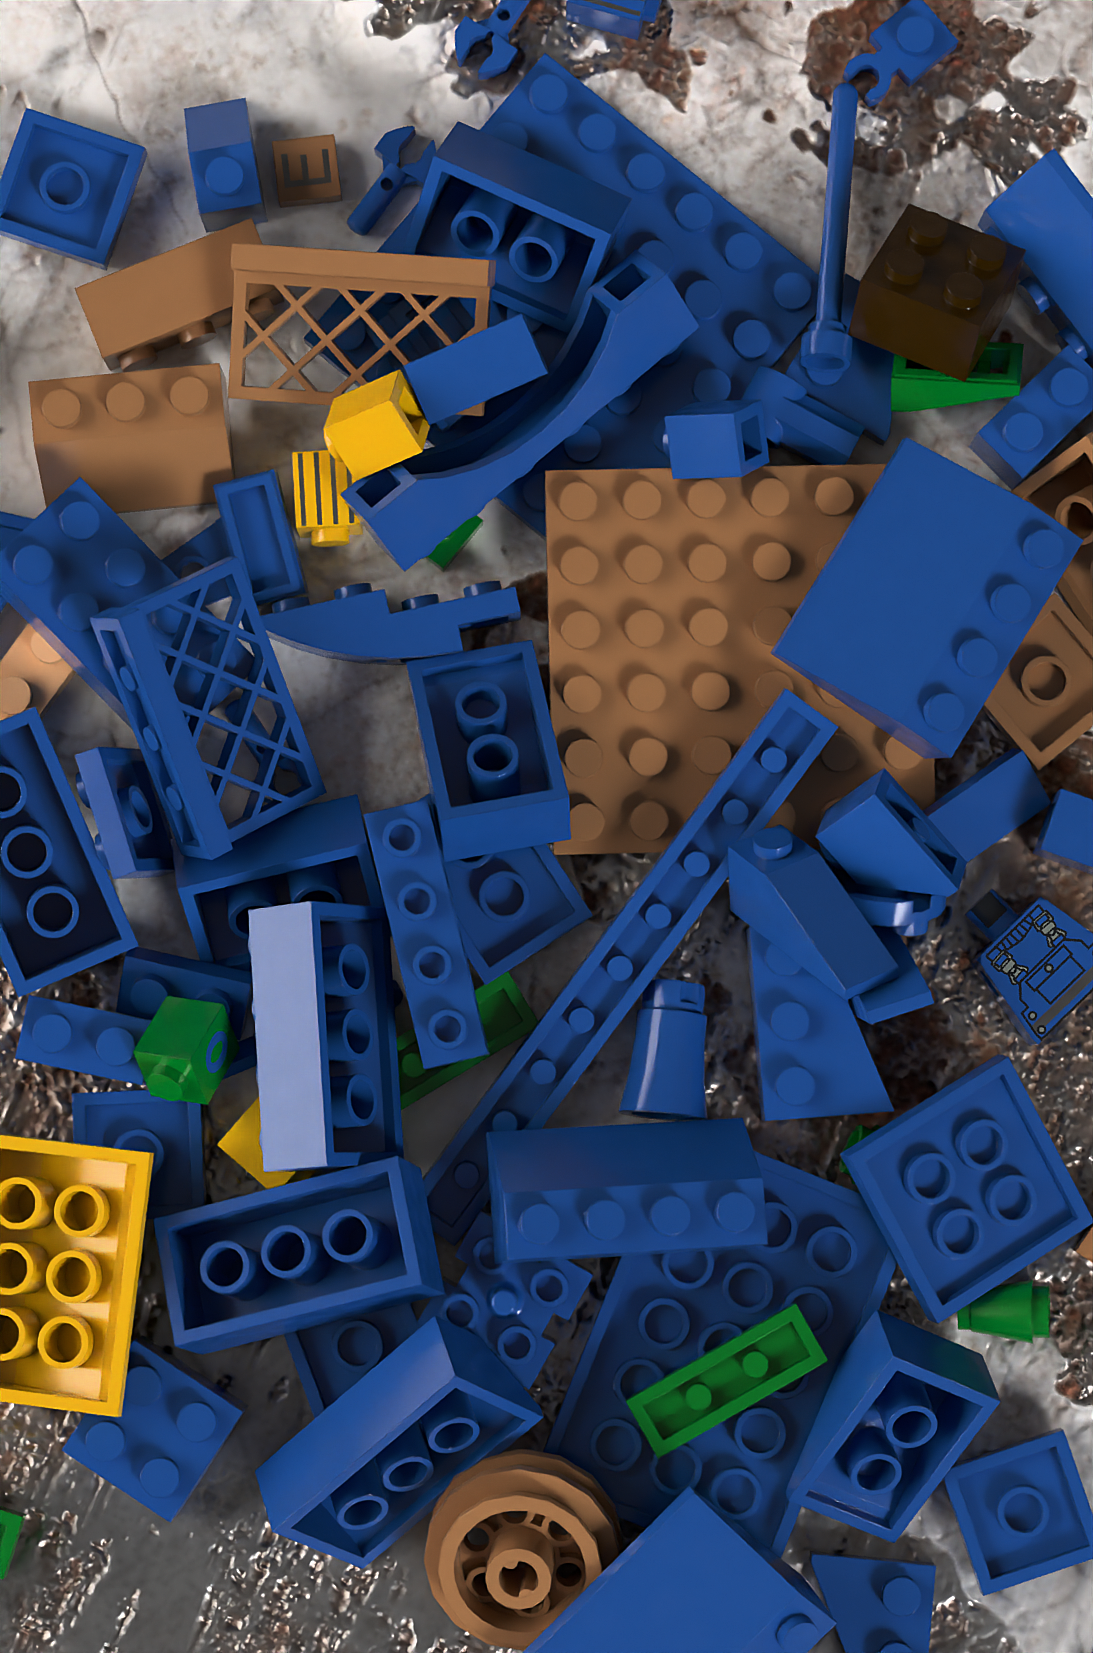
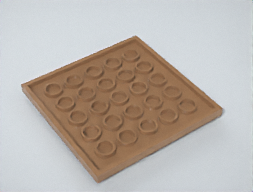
[544,464,935,855]

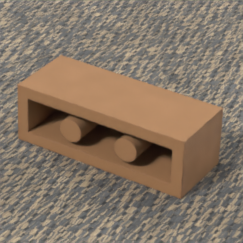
[74,218,284,372]

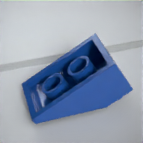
[406,640,571,862]
[785,1309,1001,1543]

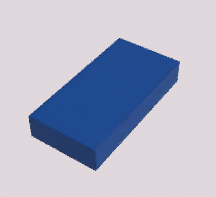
[403,313,549,425]
[213,469,309,606]
[923,748,1051,862]

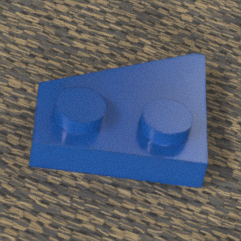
[785,273,894,446]
[809,1551,936,1653]

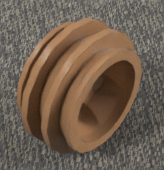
[424,1449,624,1651]

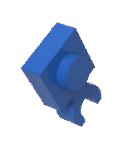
[843,0,959,107]

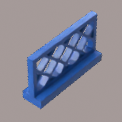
[89,556,327,860]

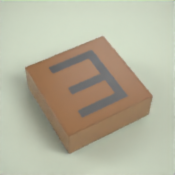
[272,134,342,208]

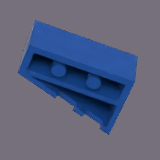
[745,927,894,1121]

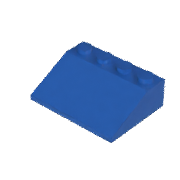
[771,438,1083,759]
[522,1486,837,1653]

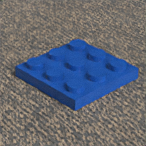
[840,1054,1093,1324]

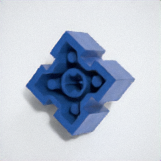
[416,1209,594,1390]

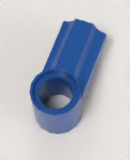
[740,366,866,465]

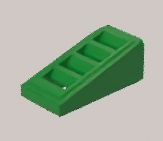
[891,342,1024,412]

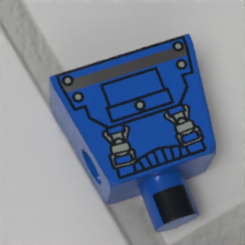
[965,888,1093,1046]

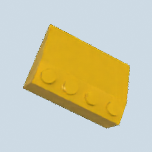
[0,1133,154,1417]

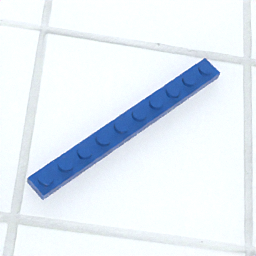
[423,688,838,1246]

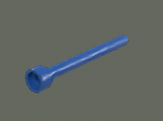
[800,83,858,373]

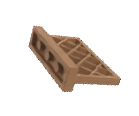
[228,243,496,416]

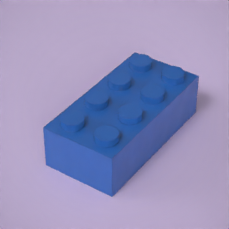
[0,477,255,730]
[0,706,139,998]
[153,1156,445,1355]

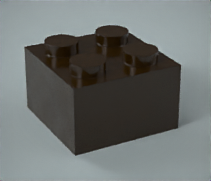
[848,203,1026,382]

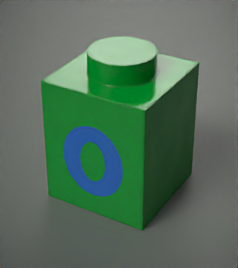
[133,996,240,1105]

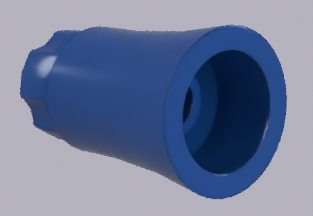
[618,979,708,1121]

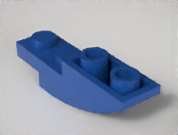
[261,581,521,665]

